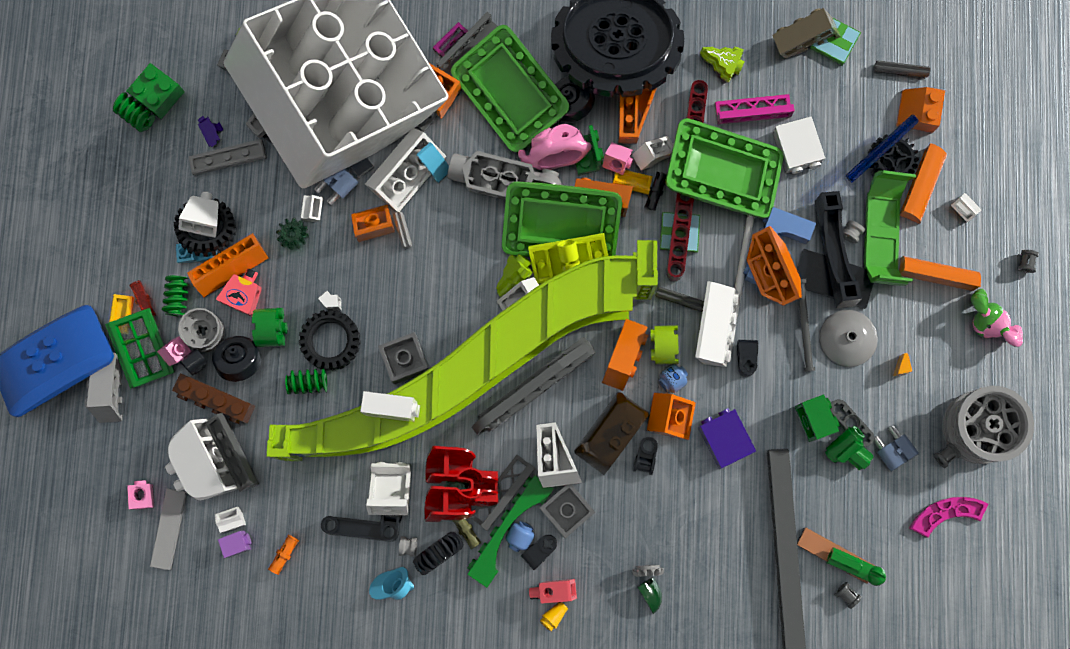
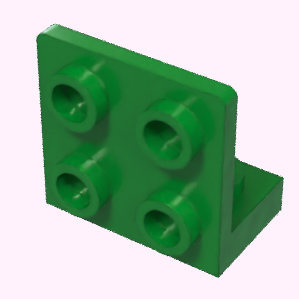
[575,125,604,176]

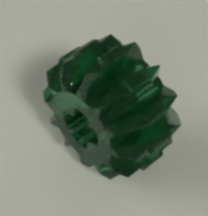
[276,218,309,250]

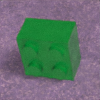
[126,63,185,120]
[794,394,840,442]

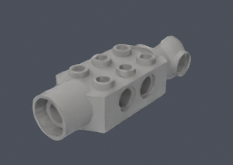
[448,151,562,200]

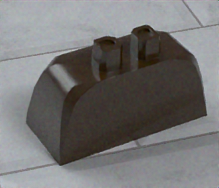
[574,392,650,475]

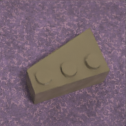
[772,8,841,59]

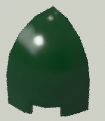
[637,577,662,614]

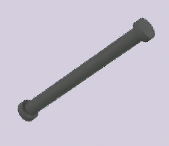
[798,279,816,372]

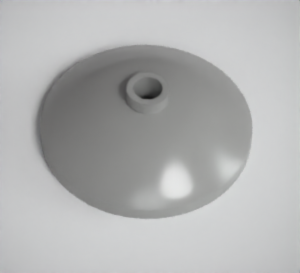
[819,310,878,367]

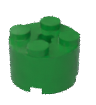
[252,308,288,347]

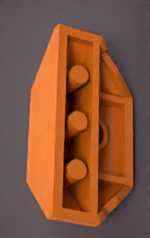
[747,226,802,306]

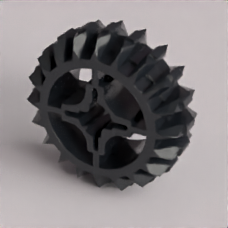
[867,133,919,174]
[413,532,464,575]

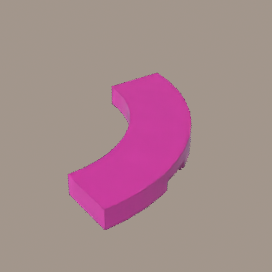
[909,497,988,538]

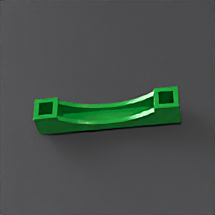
[467,475,554,588]

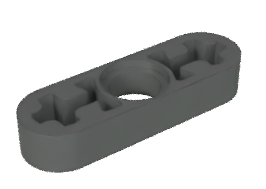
[830,399,874,447]

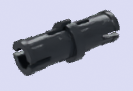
[644,172,667,211]

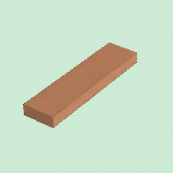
[797,527,875,584]

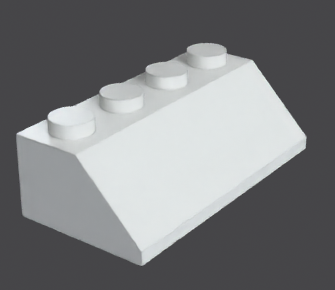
[365,128,446,212]
[695,281,740,367]

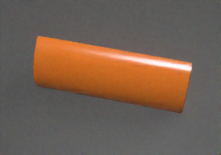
[900,143,947,224]
[187,233,269,298]
[899,256,981,291]

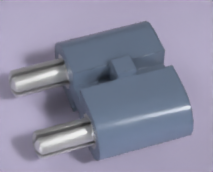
[314,169,358,205]
[874,426,919,472]

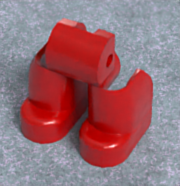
[424,446,498,522]

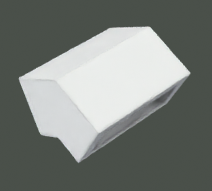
[951,193,981,223]
[301,195,323,222]
[318,291,342,311]
[215,507,246,533]

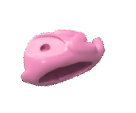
[518,124,592,170]

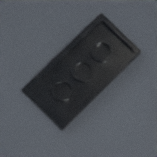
[797,249,874,309]

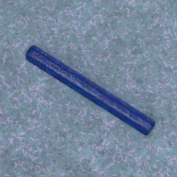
[845,115,919,183]

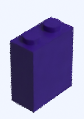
[698,408,756,469]

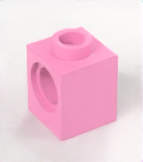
[602,142,633,175]
[157,336,192,366]
[127,480,154,510]

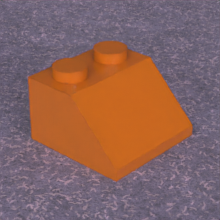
[896,87,945,133]
[647,393,696,440]

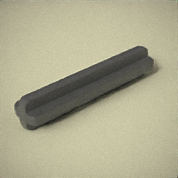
[874,60,931,78]
[655,287,704,312]

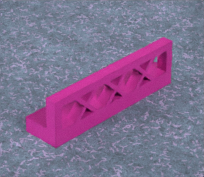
[715,94,795,125]

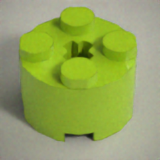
[651,325,679,364]

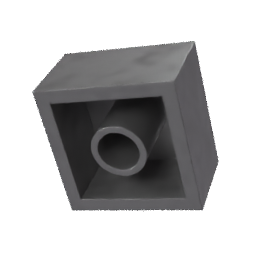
[378,332,429,385]
[540,484,595,539]

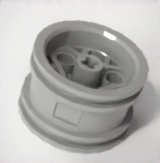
[943,386,1034,464]

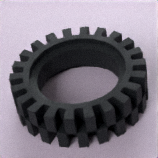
[174,198,236,257]
[299,309,361,371]

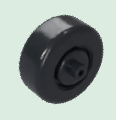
[555,77,595,122]
[212,336,261,382]

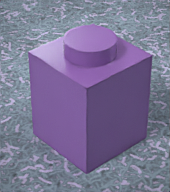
[218,531,252,558]

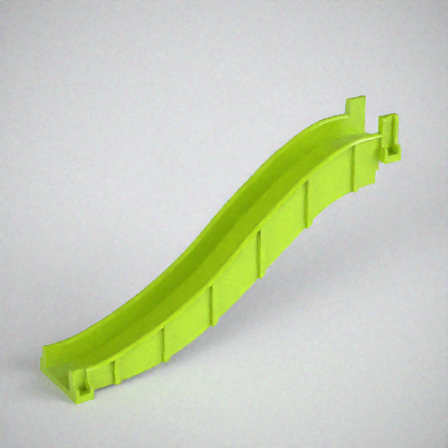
[267,240,658,461]

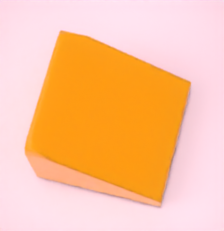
[893,353,912,377]

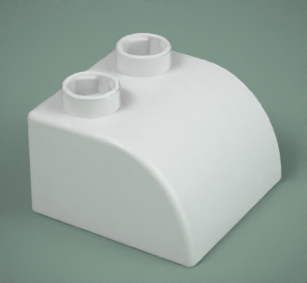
[224,0,448,188]

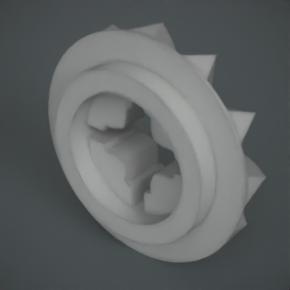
[632,565,664,577]

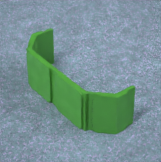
[864,170,916,286]

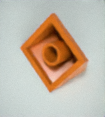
[351,204,395,242]

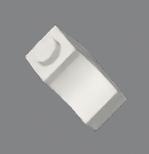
[632,136,673,170]
[497,277,539,311]

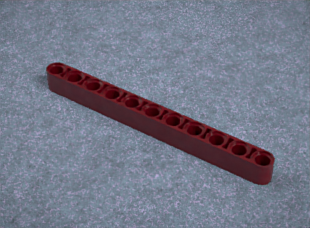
[666,80,708,281]

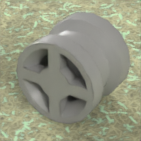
[843,220,865,244]
[399,536,417,557]

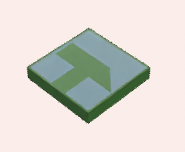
[810,18,861,65]
[660,212,700,253]

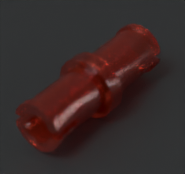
[129,280,157,317]

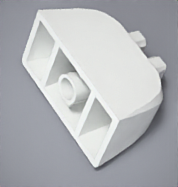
[165,418,238,500]

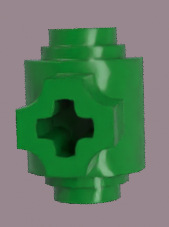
[825,426,873,471]

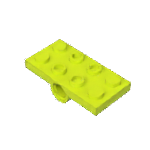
[528,233,608,284]

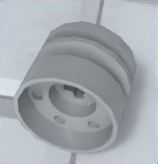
[178,308,225,352]

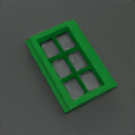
[105,308,175,389]

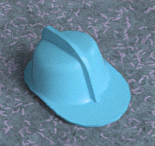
[369,567,414,600]

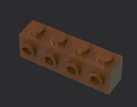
[172,373,255,424]

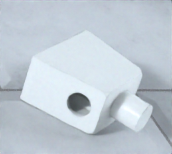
[179,192,218,238]

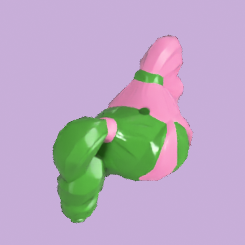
[971,288,1023,347]

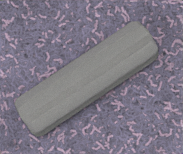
[393,212,412,249]

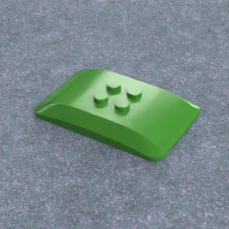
[451,25,570,152]
[666,118,783,218]
[502,182,622,257]

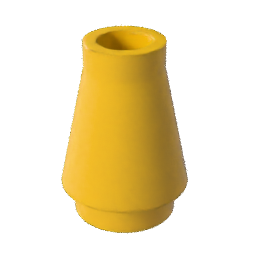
[540,602,568,632]

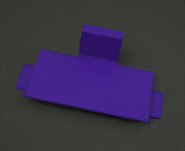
[198,116,223,147]

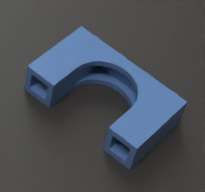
[743,207,816,285]

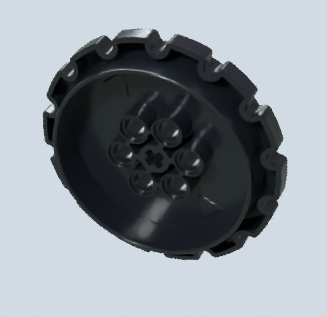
[551,0,685,97]

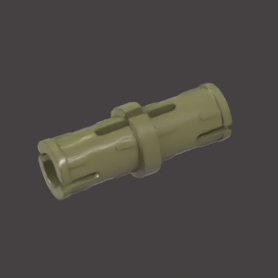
[452,519,482,550]

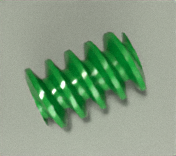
[113,92,155,132]
[161,275,189,317]
[285,369,328,395]

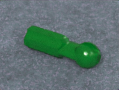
[826,547,886,586]

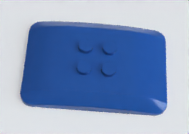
[0,305,114,417]

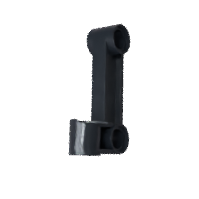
[321,515,402,542]

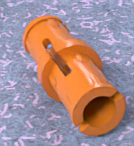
[268,534,299,575]

